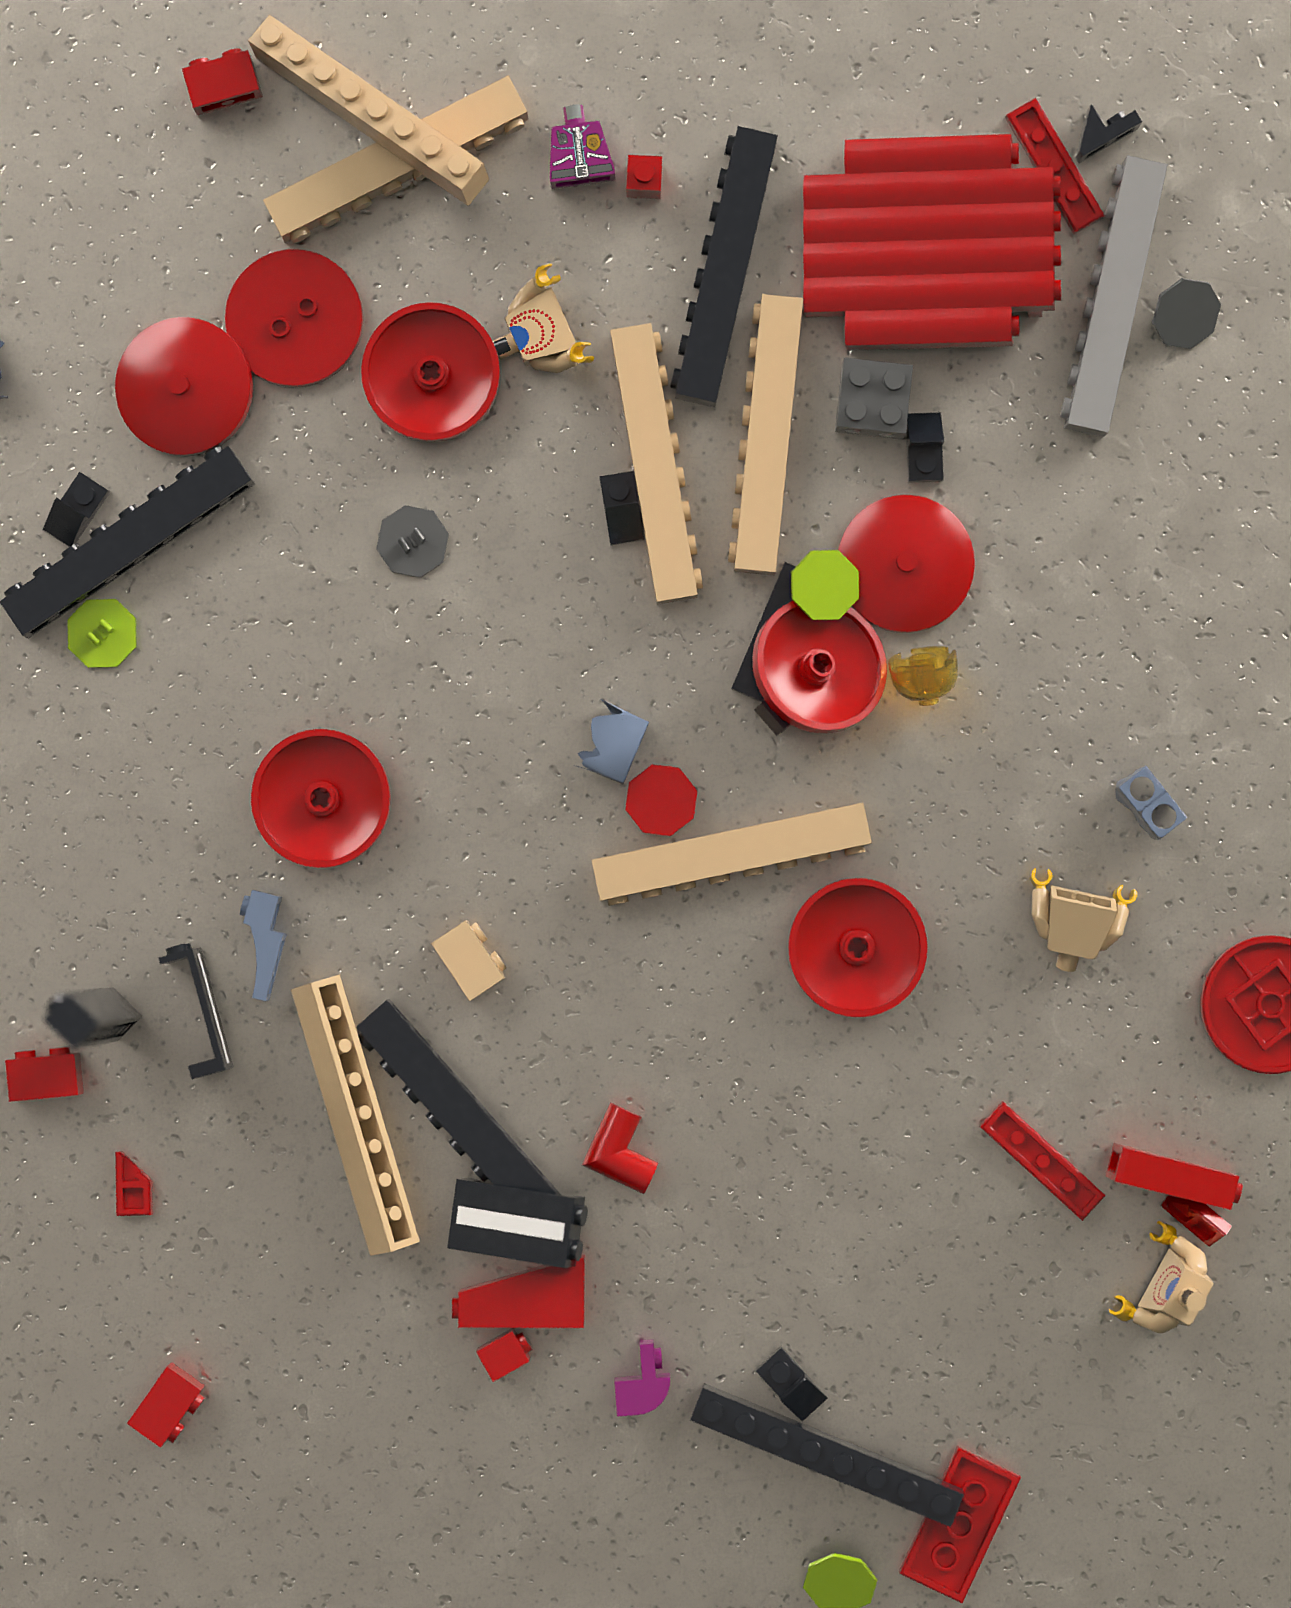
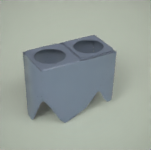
[573,699,649,784]
[1116,766,1188,840]

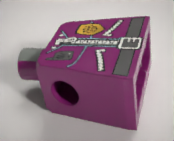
[550,104,615,189]

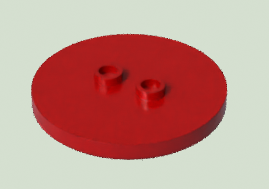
[225,249,363,387]
[1200,935,1291,1074]

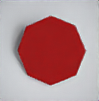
[625,764,697,836]

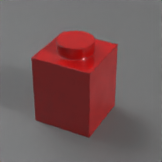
[626,155,662,199]
[476,1328,533,1382]

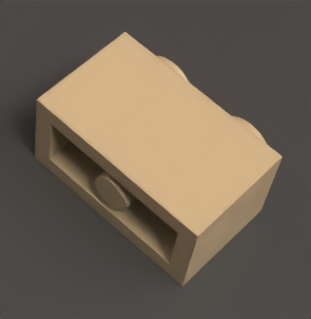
[431,920,507,1001]

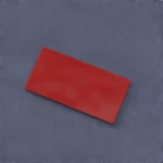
[899,1446,1021,1603]

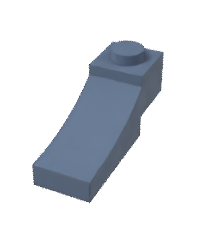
[240,890,287,1001]

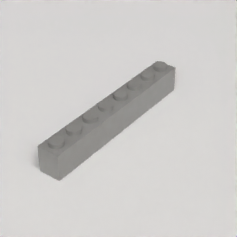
[1060,155,1168,437]

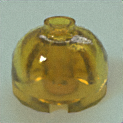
[888,646,958,706]

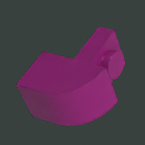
[614,1339,670,1417]

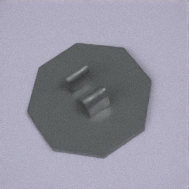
[1152,278,1221,349]
[376,505,449,578]

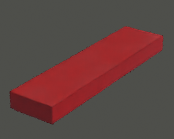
[1005,98,1105,234]
[979,1101,1106,1221]

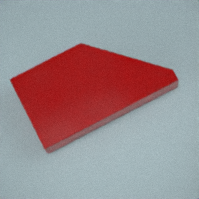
[115,1151,153,1216]
[1161,1195,1232,1247]

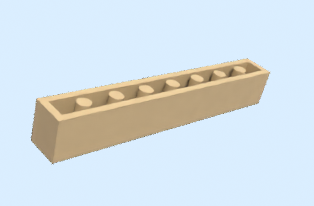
[248,14,489,206]
[263,75,529,243]
[728,294,803,576]
[610,323,703,605]
[592,803,872,906]
[291,974,420,1256]

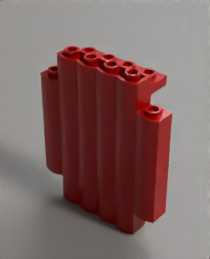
[803,134,1062,350]

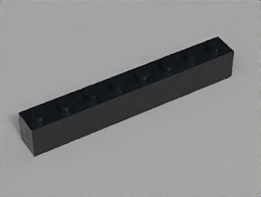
[670,126,778,408]
[0,446,255,639]
[42,987,142,1050]
[356,999,561,1195]
[690,1383,964,1527]

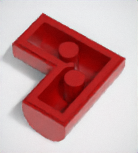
[581,1102,658,1194]

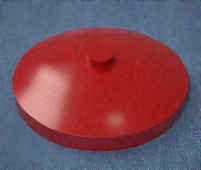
[361,302,500,442]
[115,317,253,456]
[838,495,975,633]
[752,601,887,734]
[251,729,391,868]
[788,878,928,1017]

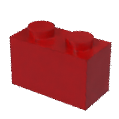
[182,48,263,116]
[5,1047,84,1102]
[127,1362,205,1448]

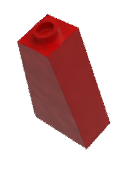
[1105,1143,1243,1210]
[452,1255,585,1328]

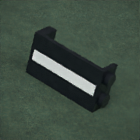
[158,943,233,1080]
[447,1178,588,1268]

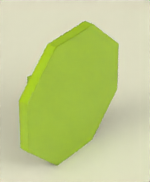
[791,550,859,620]
[67,599,137,668]
[803,1553,877,1608]

